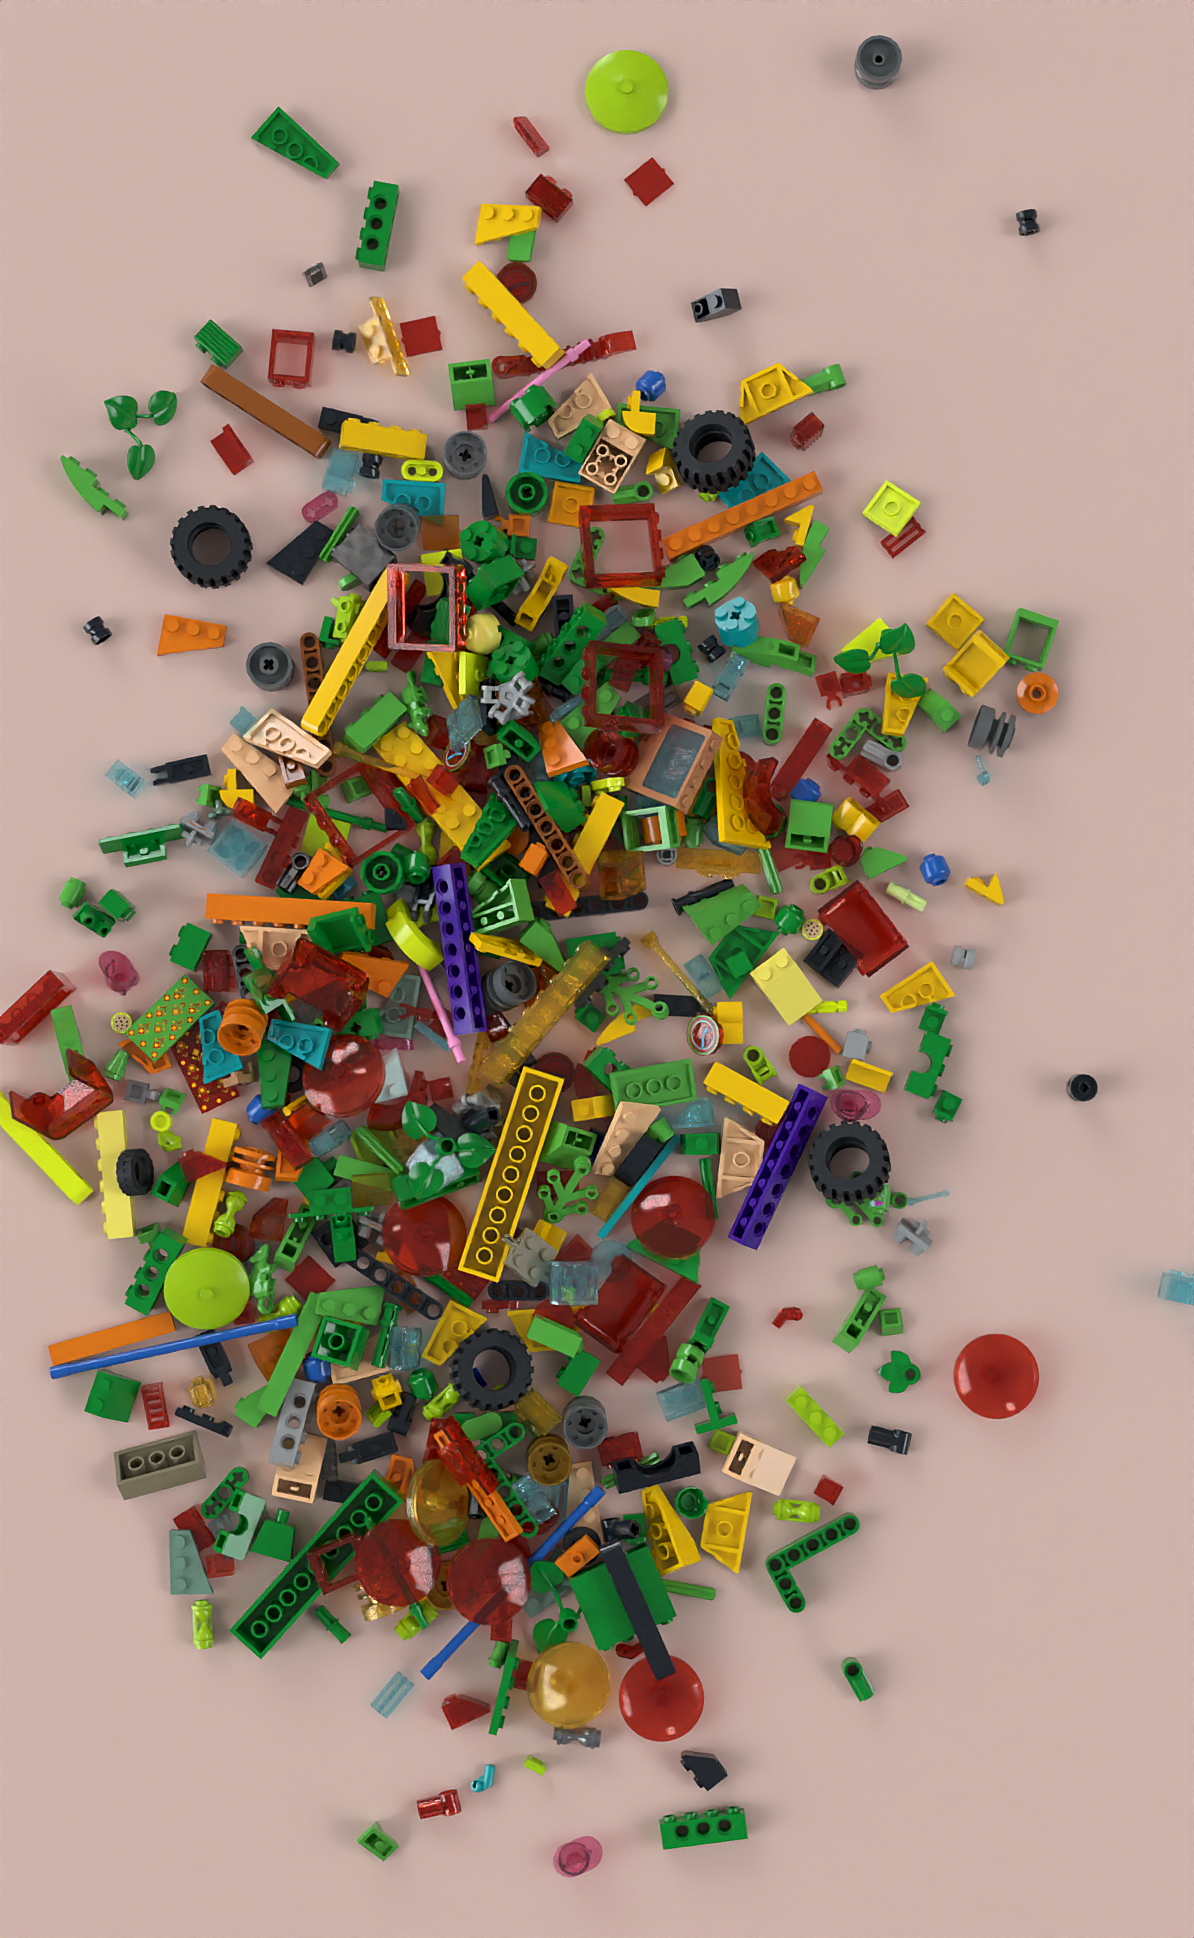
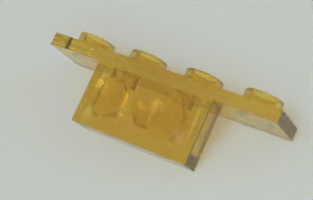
[359,296,409,377]
[676,847,761,879]

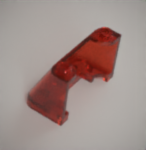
[817,879,910,978]
[266,938,370,1033]
[573,1253,667,1354]

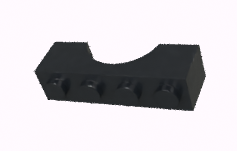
[405,551,473,640]
[611,1441,701,1494]

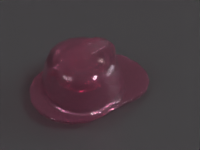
[98,951,140,996]
[830,1089,881,1123]
[553,1836,603,1878]

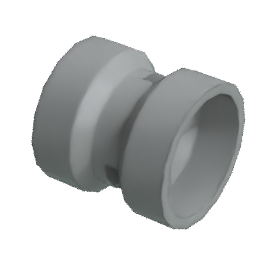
[656,848,677,867]
[950,945,976,970]

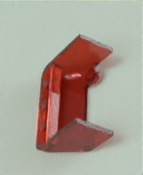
[9,1048,114,1140]

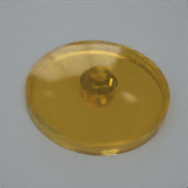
[407,1459,470,1546]
[527,1641,610,1729]

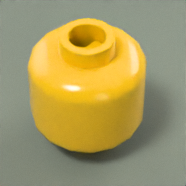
[770,574,800,607]

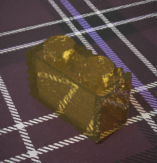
[589,1176,629,1223]
[515,1388,563,1438]

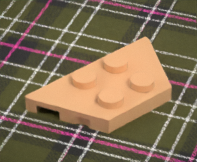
[240,925,314,972]
[716,1117,764,1198]

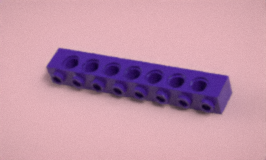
[432,863,488,1036]
[728,1084,828,1251]

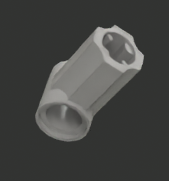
[860,739,902,772]

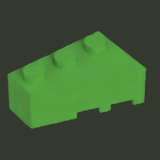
[340,691,407,763]
[471,879,534,935]
[682,884,762,945]

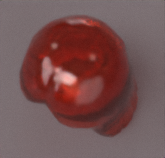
[828,834,864,867]

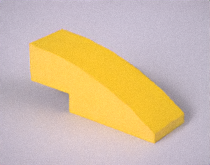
[596,574,660,609]
[596,1004,653,1046]

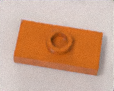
[555,1534,600,1577]

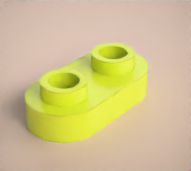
[401,460,443,483]
[590,777,625,795]

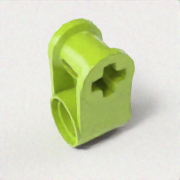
[809,863,851,895]
[743,1046,778,1086]

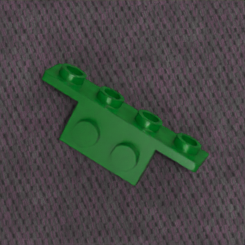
[98,824,185,868]
[242,946,296,1022]
[288,1187,374,1222]

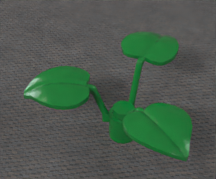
[104,390,177,480]
[834,623,926,698]
[402,1101,496,1199]
[528,1561,582,1655]

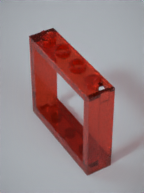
[578,503,666,589]
[387,562,467,652]
[581,640,664,735]
[768,717,833,802]
[303,757,416,868]
[0,970,77,1046]

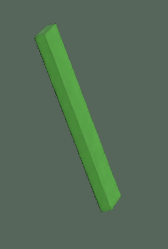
[256,1291,323,1417]

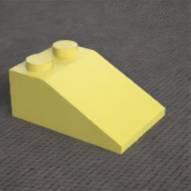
[750,948,823,1027]

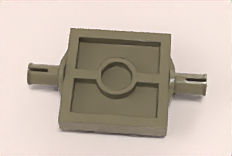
[502,1228,557,1287]

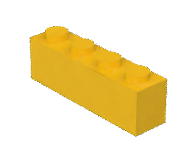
[339,418,427,460]
[703,1061,790,1127]

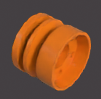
[217,999,268,1056]
[226,1146,277,1192]
[316,1383,362,1440]

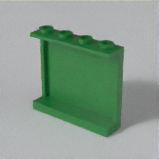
[567,1542,677,1651]

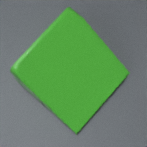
[340,775,371,804]
[879,1308,903,1336]

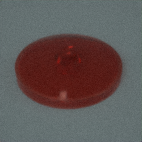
[302,1034,386,1118]
[631,1176,716,1259]
[381,1196,466,1277]
[953,1333,1039,1419]
[355,1519,441,1607]
[446,1537,532,1625]
[619,1655,704,1742]

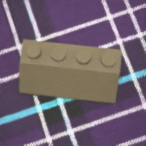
[114,1430,206,1501]

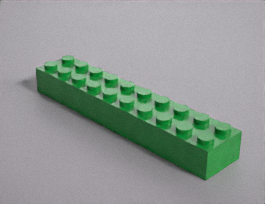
[229,1468,406,1659]

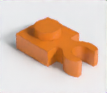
[494,514,531,538]

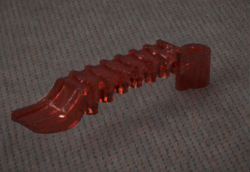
[491,330,637,379]

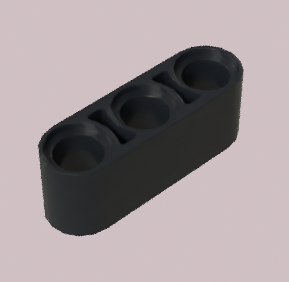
[232,944,255,1001]
[613,1133,662,1188]
[487,1280,549,1301]

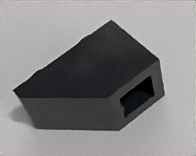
[691,288,742,323]
[680,1750,728,1792]

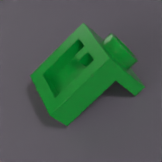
[744,516,781,548]
[506,534,537,561]
[319,616,341,650]
[918,1002,948,1035]
[573,1003,607,1033]
[932,1090,963,1124]
[623,1513,646,1546]

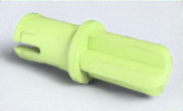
[885,881,927,911]

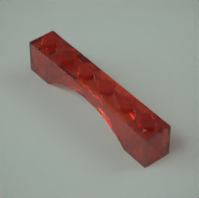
[605,1276,701,1386]

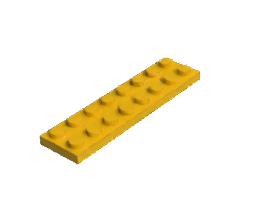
[372,721,511,872]

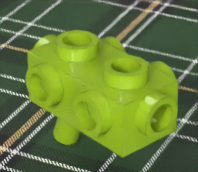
[330,593,366,644]

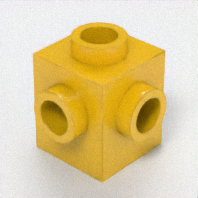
[370,1373,402,1411]

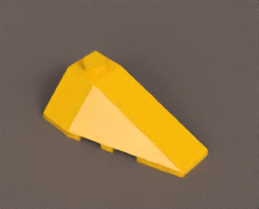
[641,1484,701,1577]

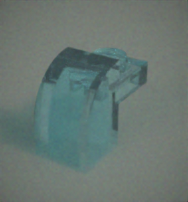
[711,651,750,702]
[105,759,148,799]
[511,1473,556,1525]

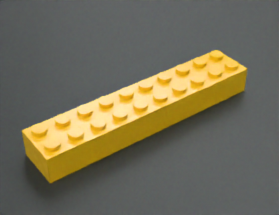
[458,1066,564,1282]

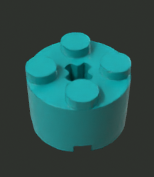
[715,597,760,648]

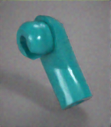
[470,1764,496,1793]

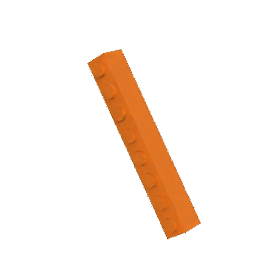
[661,471,823,563]
[205,893,376,929]

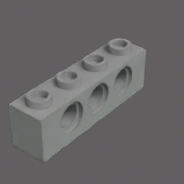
[268,1378,319,1470]

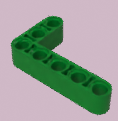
[471,1421,538,1538]
[765,1512,860,1613]

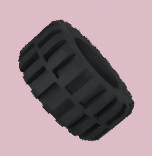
[672,410,756,494]
[170,505,253,589]
[808,1121,891,1206]
[449,1328,534,1412]

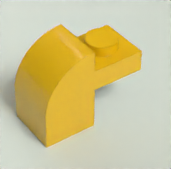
[622,390,656,437]
[219,769,256,813]

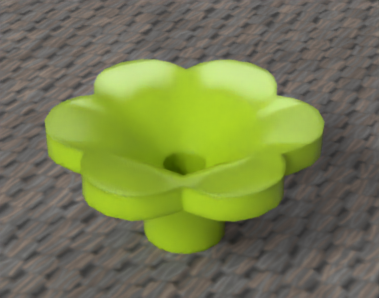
[157,1130,182,1152]

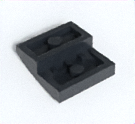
[803,928,864,989]

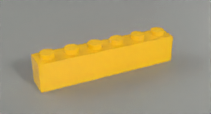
[462,260,566,370]
[543,792,625,918]
[182,1118,242,1247]

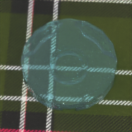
[590,1240,632,1283]

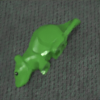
[400,670,433,737]
[249,1243,277,1315]

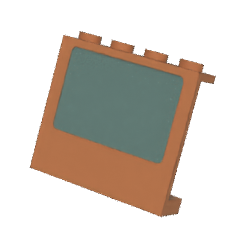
[623,710,723,814]

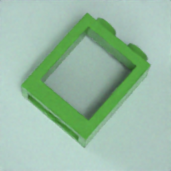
[1003,607,1059,672]
[620,805,681,854]
[527,1313,584,1358]

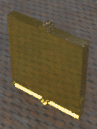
[351,1172,392,1207]

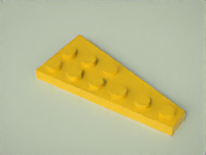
[712,717,771,850]

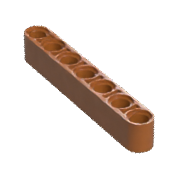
[200,364,332,460]
[300,632,337,778]
[505,765,591,892]

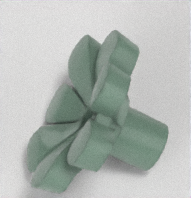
[208,799,235,820]

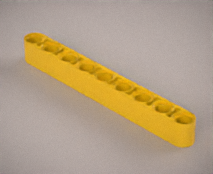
[301,566,410,737]

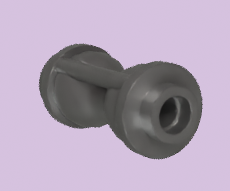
[553,1723,601,1749]

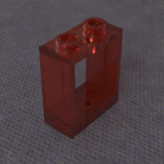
[267,329,316,389]
[306,1531,374,1595]

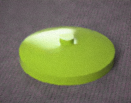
[585,50,668,134]
[164,1247,250,1330]

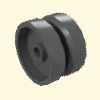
[854,35,902,90]
[246,642,295,692]

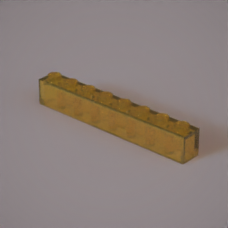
[479,941,611,1087]

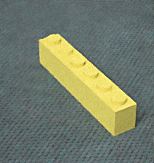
[94,1110,137,1239]

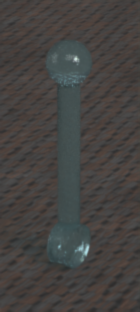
[908,1189,950,1206]

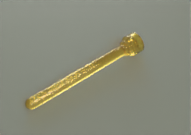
[332,740,430,784]
[640,930,714,1013]

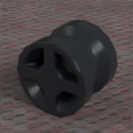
[695,545,720,571]

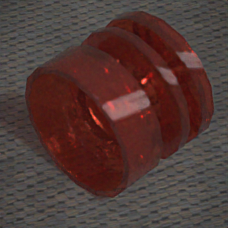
[583,726,639,778]

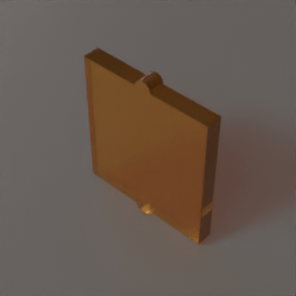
[421,515,461,550]

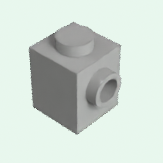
[841,1028,872,1061]

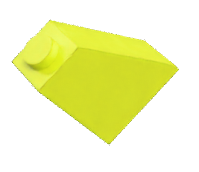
[840,618,902,663]

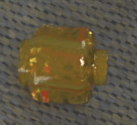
[187,1375,217,1409]

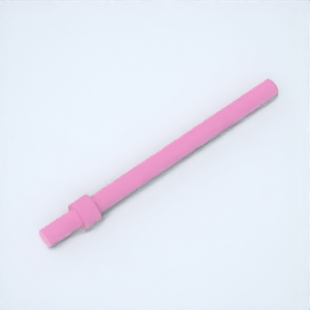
[488,339,591,423]
[417,964,466,1064]

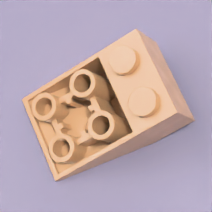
[578,419,646,494]
[721,1431,797,1496]
[271,1433,328,1504]

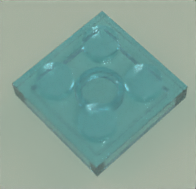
[446,694,483,753]

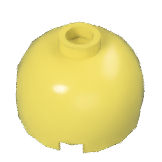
[462,613,502,655]

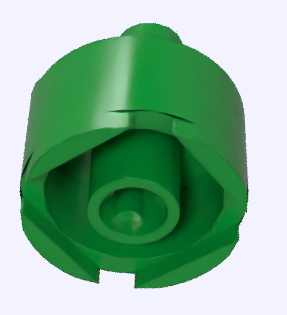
[509,384,559,432]
[506,472,548,518]
[460,520,509,566]
[491,641,540,688]
[360,851,406,895]

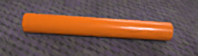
[802,1013,843,1054]

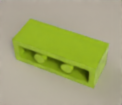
[784,1384,845,1448]

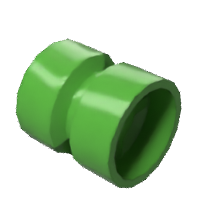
[467,869,500,905]
[669,1343,705,1384]

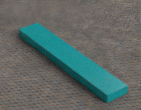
[597,1135,681,1239]

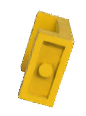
[942,629,1010,697]

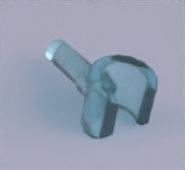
[976,755,990,786]

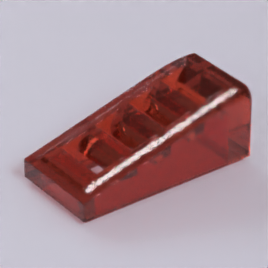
[141,1382,170,1430]

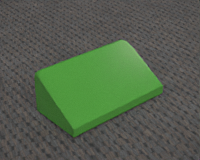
[506,230,536,264]

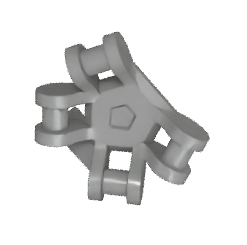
[481,671,535,725]
[452,1084,506,1142]

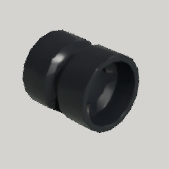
[1066,1074,1098,1102]

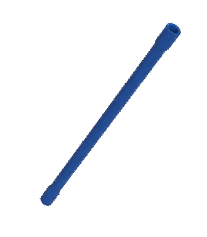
[50,1314,299,1379]
[420,1485,606,1680]

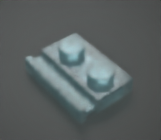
[656,1378,707,1422]

